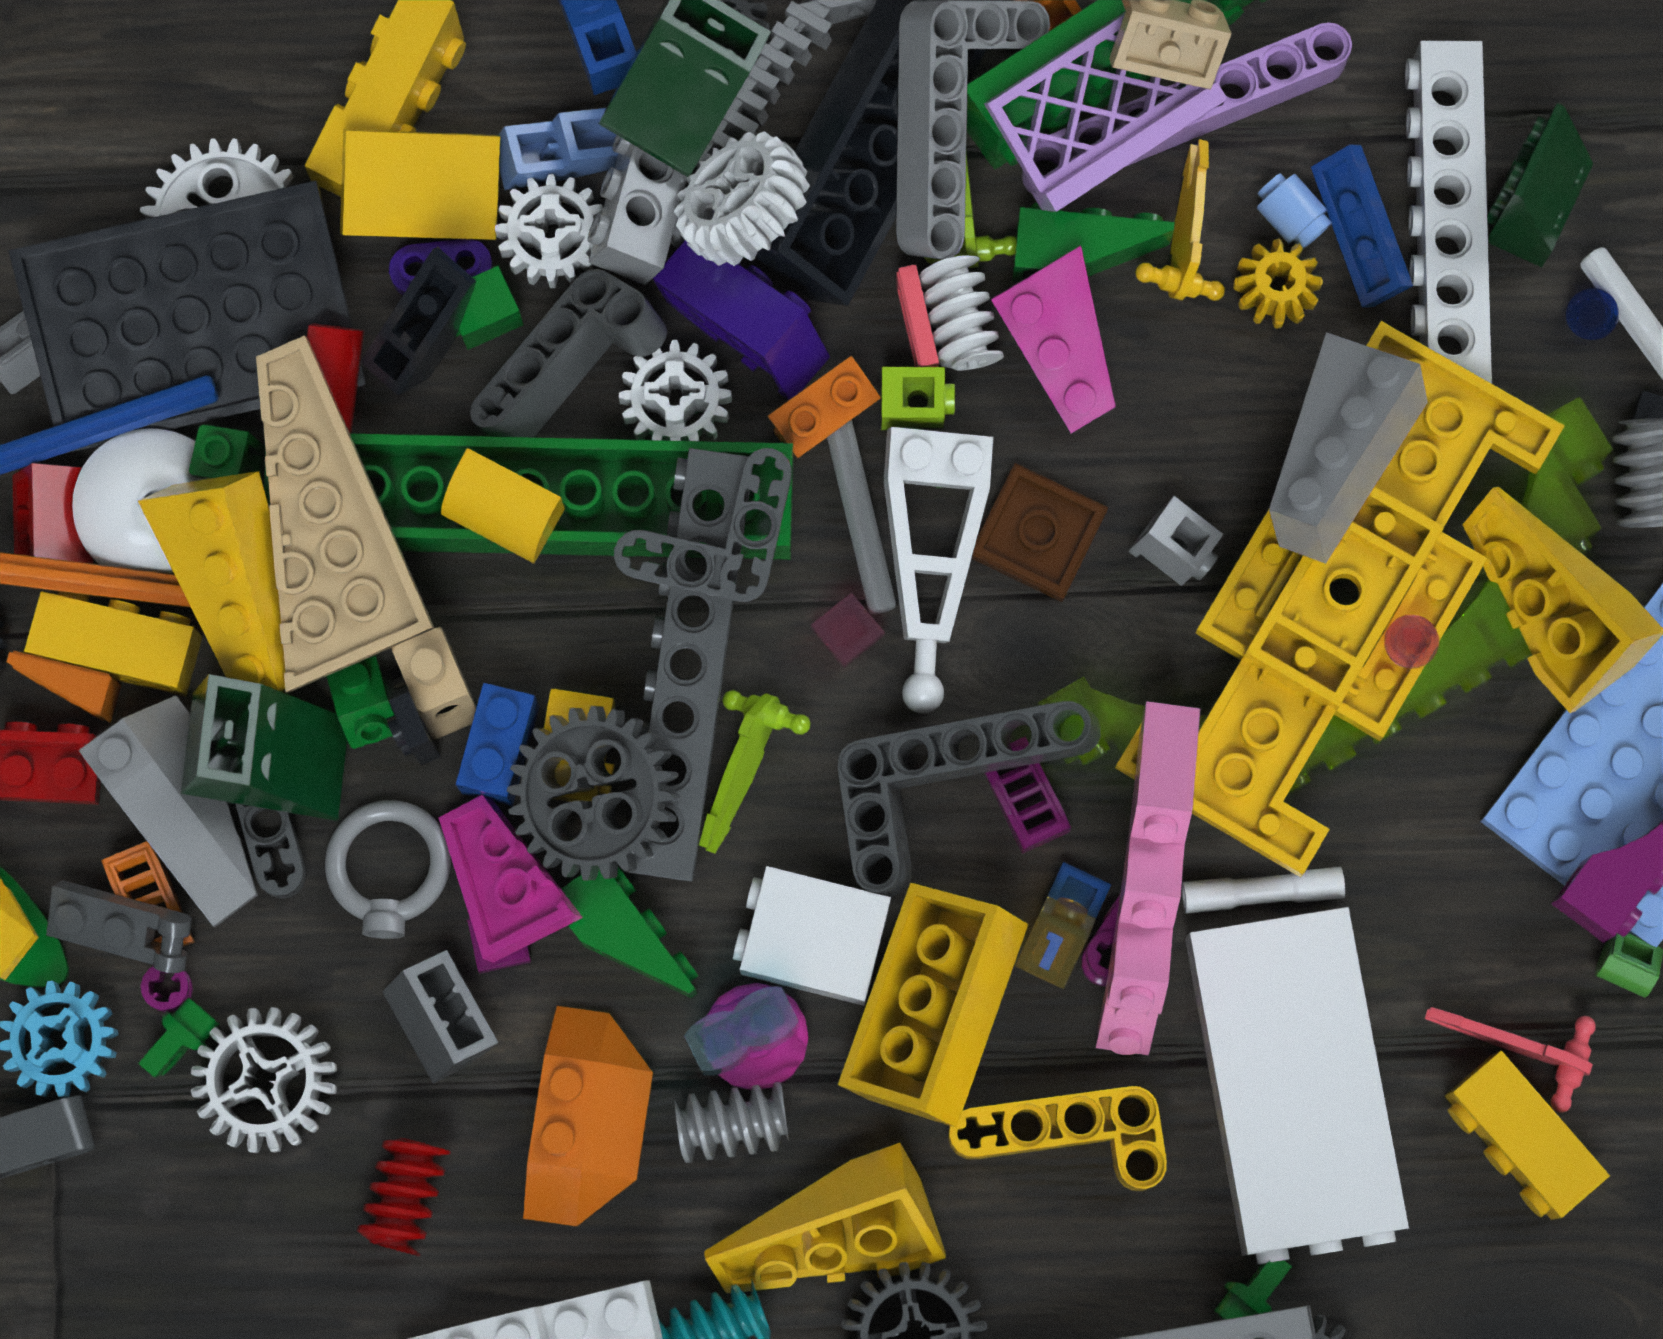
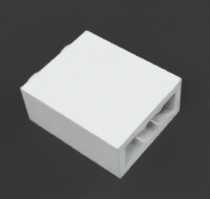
[733,866,891,1006]

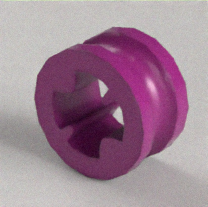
[141,967,193,1012]

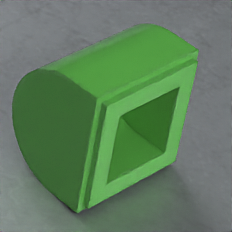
[1595,933,1663,998]

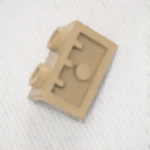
[1109,0,1232,90]

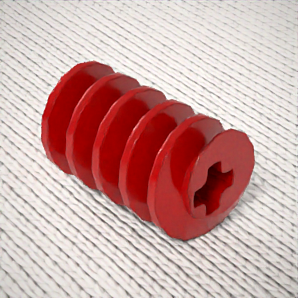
[357,1137,451,1257]

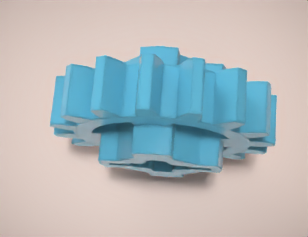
[0,981,118,1098]

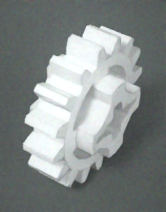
[495,174,603,288]
[619,340,732,441]

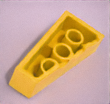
[305,0,466,197]
[138,471,285,692]

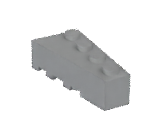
[1269,332,1428,564]

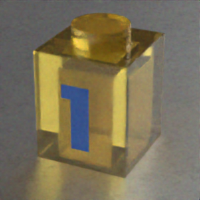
[1015,896,1096,989]

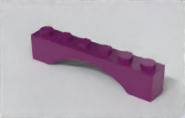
[1551,820,1663,942]

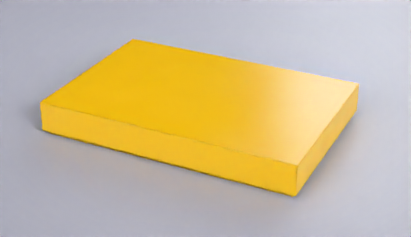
[340,129,500,240]

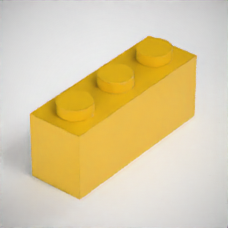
[24,591,203,697]
[1444,1050,1610,1220]

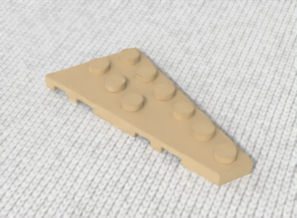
[256,335,434,693]

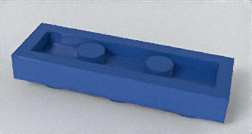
[1311,145,1413,307]

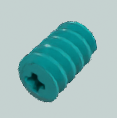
[658,1279,771,1339]

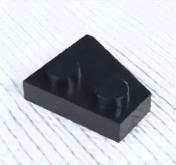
[383,667,441,766]

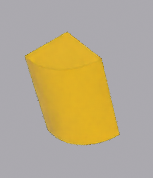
[441,448,565,563]

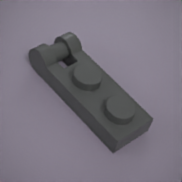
[46,880,192,973]

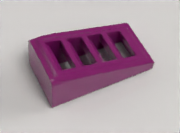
[984,736,1072,854]

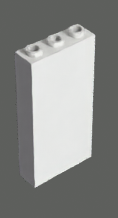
[1185,907,1409,1264]

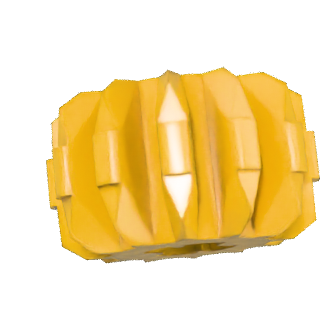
[1233,238,1323,329]

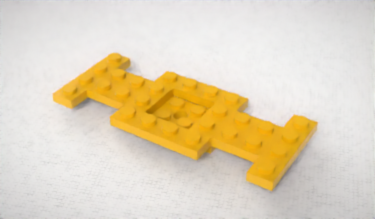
[1115,321,1565,878]

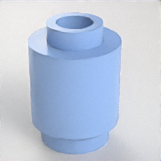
[1257,173,1332,250]

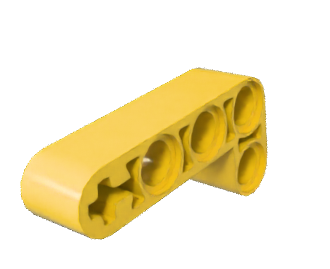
[948,1086,1167,1191]

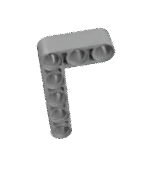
[896,0,1050,259]

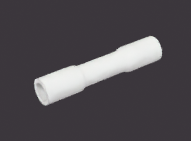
[1182,867,1345,914]

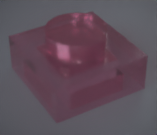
[811,592,885,668]

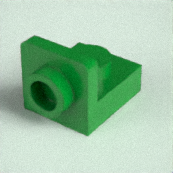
[189,425,266,479]

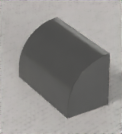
[382,950,498,1084]

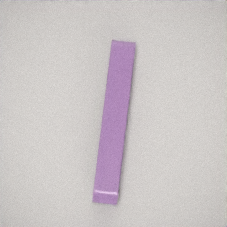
[1021,22,1352,194]

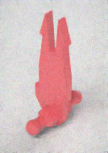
[1424,1007,1596,1113]

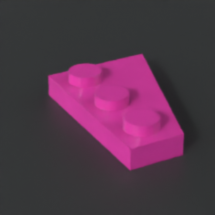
[991,245,1116,433]
[438,795,583,963]

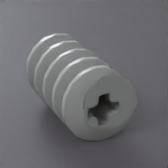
[1612,418,1663,528]
[674,1082,789,1163]

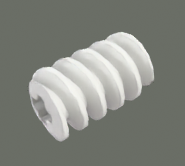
[919,255,1004,371]

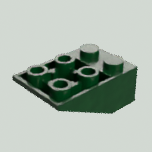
[598,0,771,177]
[1487,103,1594,268]
[181,674,347,821]

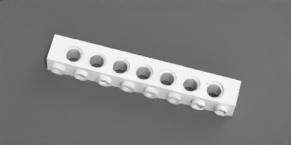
[1405,41,1492,384]

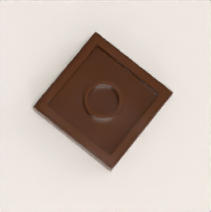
[971,463,1108,603]

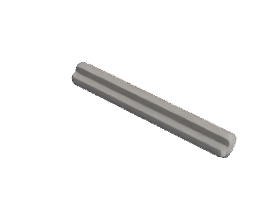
[827,420,896,614]

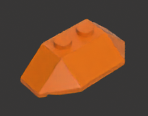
[523,1006,653,1227]

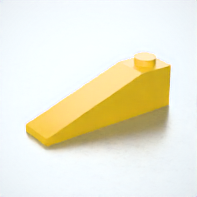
[1462,487,1663,713]
[704,1143,946,1293]

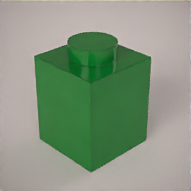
[456,266,524,350]

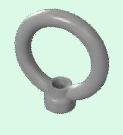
[325,800,451,939]

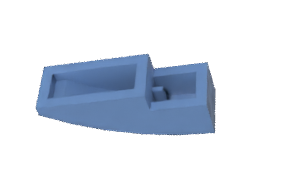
[498,108,618,190]

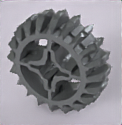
[841,1262,987,1339]

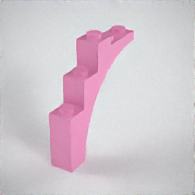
[1096,701,1200,1055]

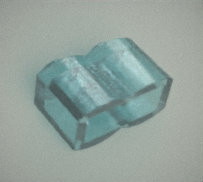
[684,986,800,1076]

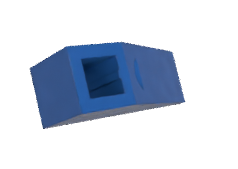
[558,0,636,95]

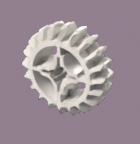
[674,131,810,266]
[191,1007,337,1153]

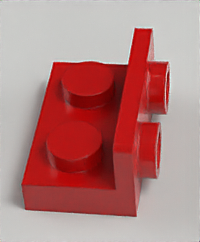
[0,722,101,805]

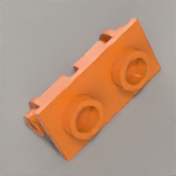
[767,355,881,458]

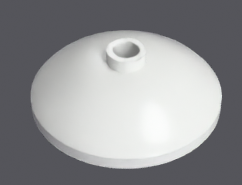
[72,428,205,574]

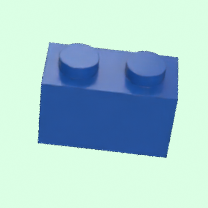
[455,683,540,807]

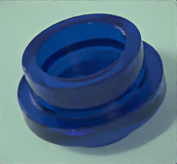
[1566,288,1619,340]

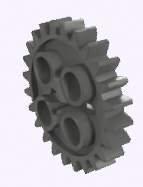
[507,706,680,881]

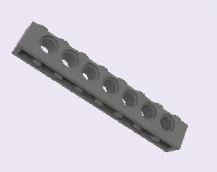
[628,448,753,882]

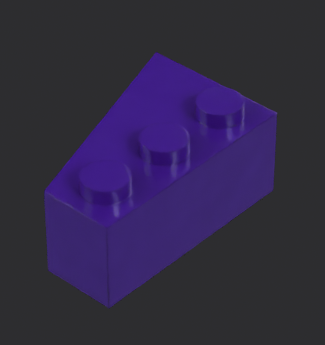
[652,240,830,401]

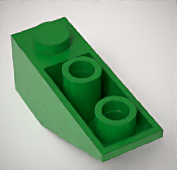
[1012,203,1175,282]
[562,867,699,998]

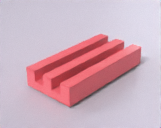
[896,264,939,367]

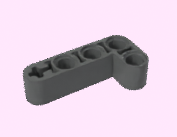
[470,269,667,438]

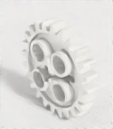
[140,138,294,219]

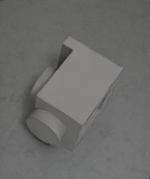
[1128,496,1223,586]

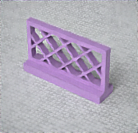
[984,11,1227,212]

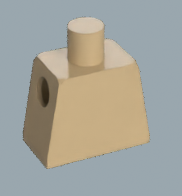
[391,627,477,740]

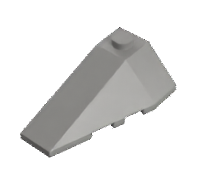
[79,696,258,927]

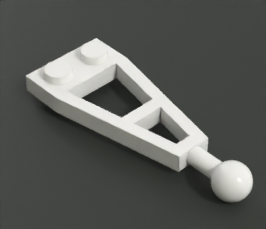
[884,427,993,714]

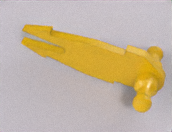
[1135,139,1225,301]

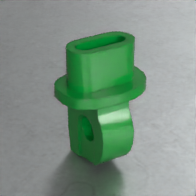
[138,997,220,1078]
[1214,1260,1292,1320]

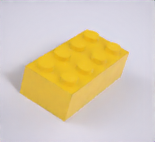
[838,883,1028,1128]

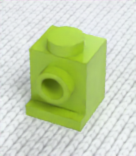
[881,367,955,430]

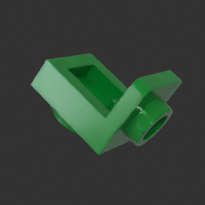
[327,656,395,749]

